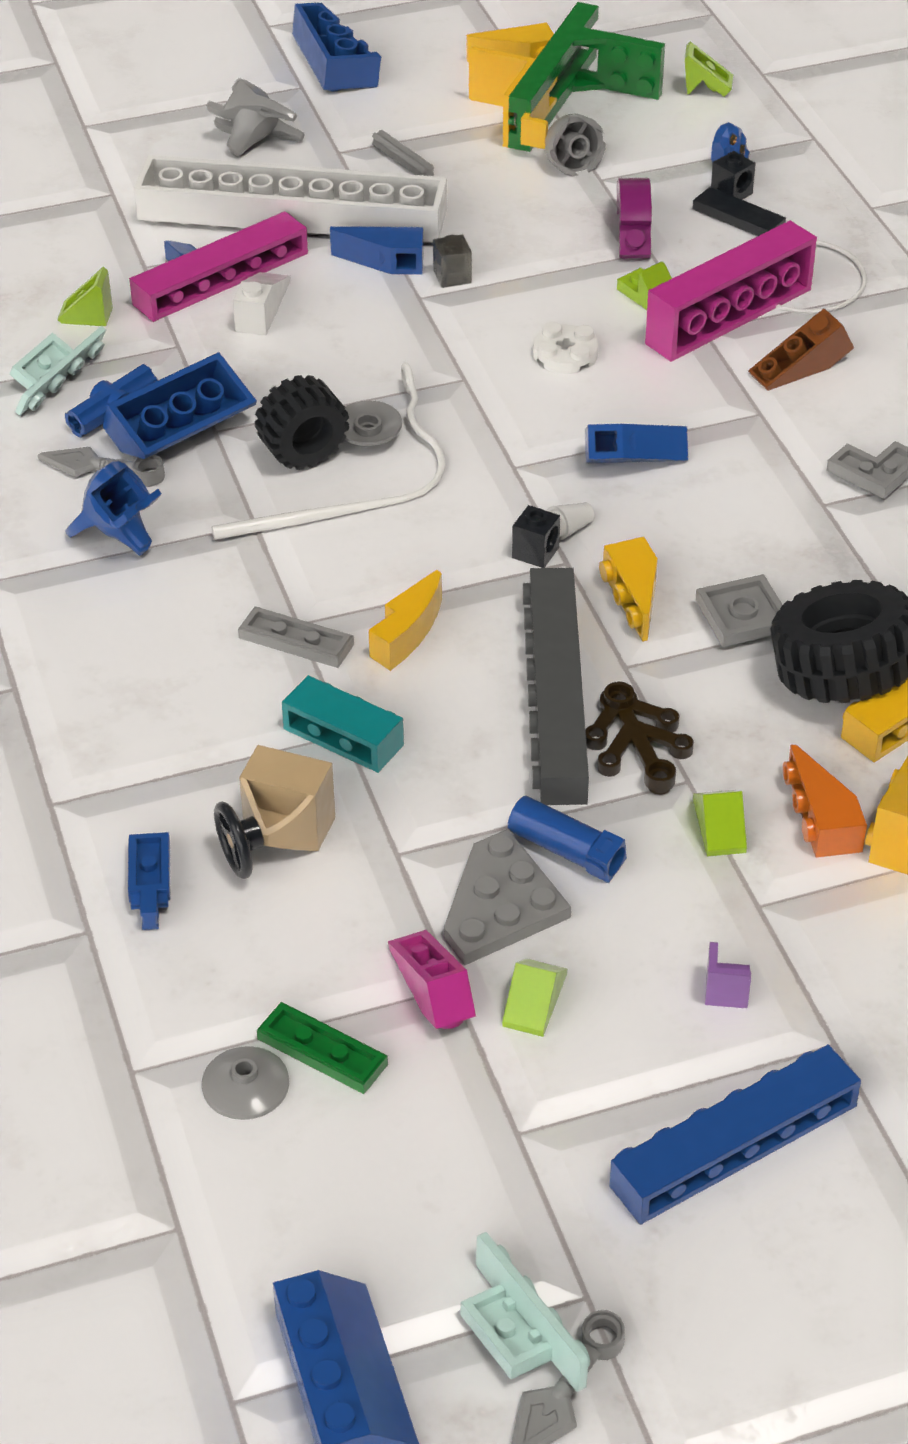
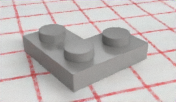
[827,441,908,499]

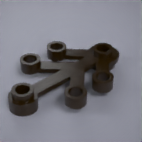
[585,681,694,795]

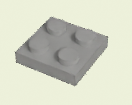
[695,574,783,647]

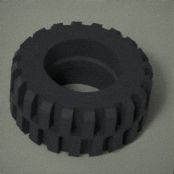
[770,580,908,703]

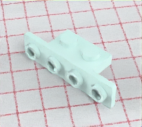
[9,326,107,416]
[460,1232,590,1392]

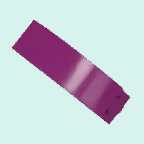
[617,178,652,259]

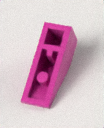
[388,930,476,1029]

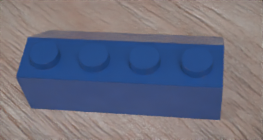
[103,352,257,459]
[272,1270,419,1444]

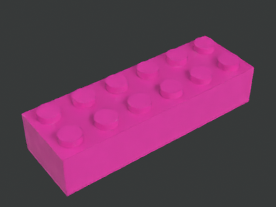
[645,220,817,362]

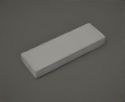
[238,606,354,668]

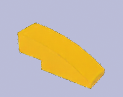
[369,570,442,671]

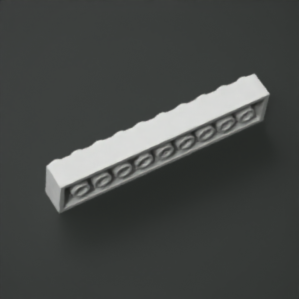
[134,155,447,243]

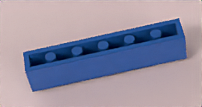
[609,1044,861,1225]

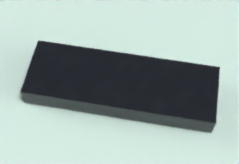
[692,187,786,236]

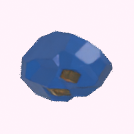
[711,122,750,163]

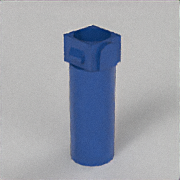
[508,796,627,883]

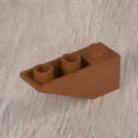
[748,308,854,391]

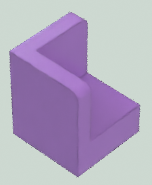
[705,942,751,1008]

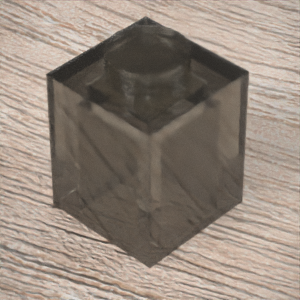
[433,234,472,288]

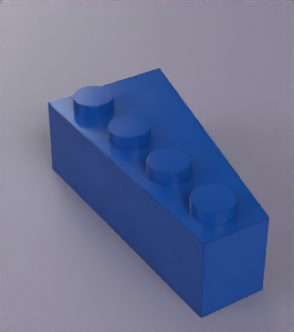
[292,3,381,92]

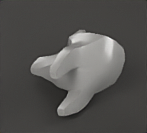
[207,78,305,157]

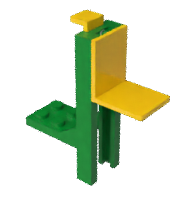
[469,2,665,152]

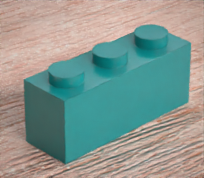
[282,675,404,773]

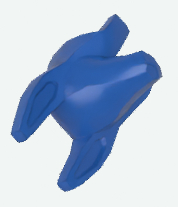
[65,461,162,556]

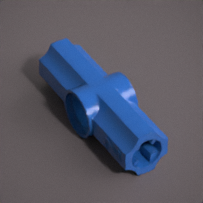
[65,364,158,438]

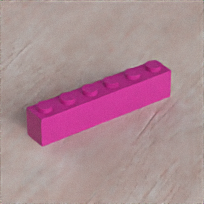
[129,211,308,322]

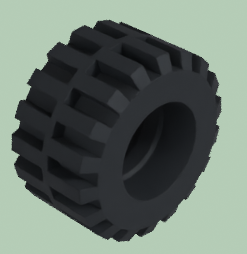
[254,375,350,470]

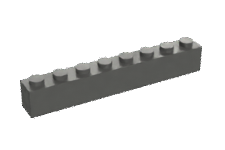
[523,568,589,805]

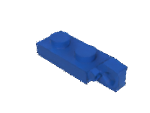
[128,832,170,930]

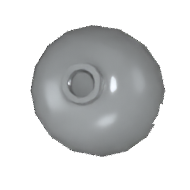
[545,114,606,176]

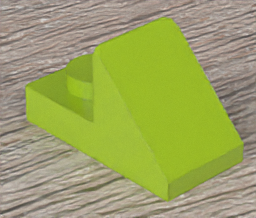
[684,41,733,97]
[617,262,672,310]

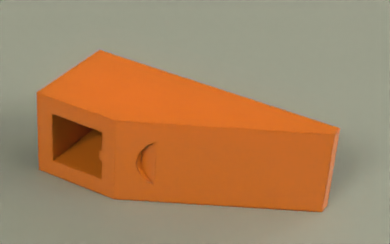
[783,744,867,858]

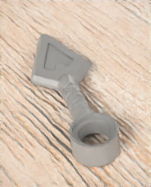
[38,447,165,486]
[511,1310,625,1444]

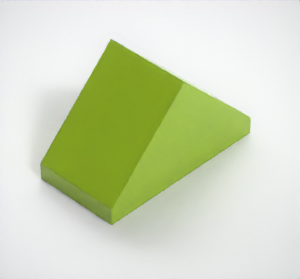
[57,267,113,326]
[693,790,747,857]
[502,959,568,1037]

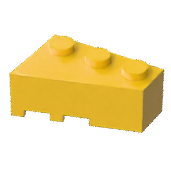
[865,756,908,875]

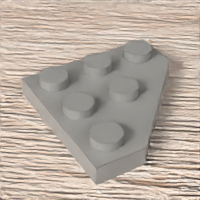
[444,829,571,965]

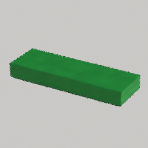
[256,1002,388,1094]

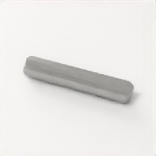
[372,130,434,176]

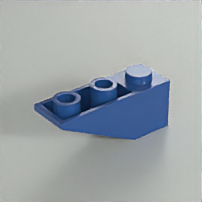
[330,226,424,275]
[585,424,688,463]

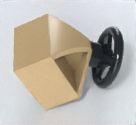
[214,745,335,879]

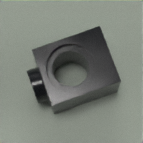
[711,151,756,200]
[512,505,560,568]

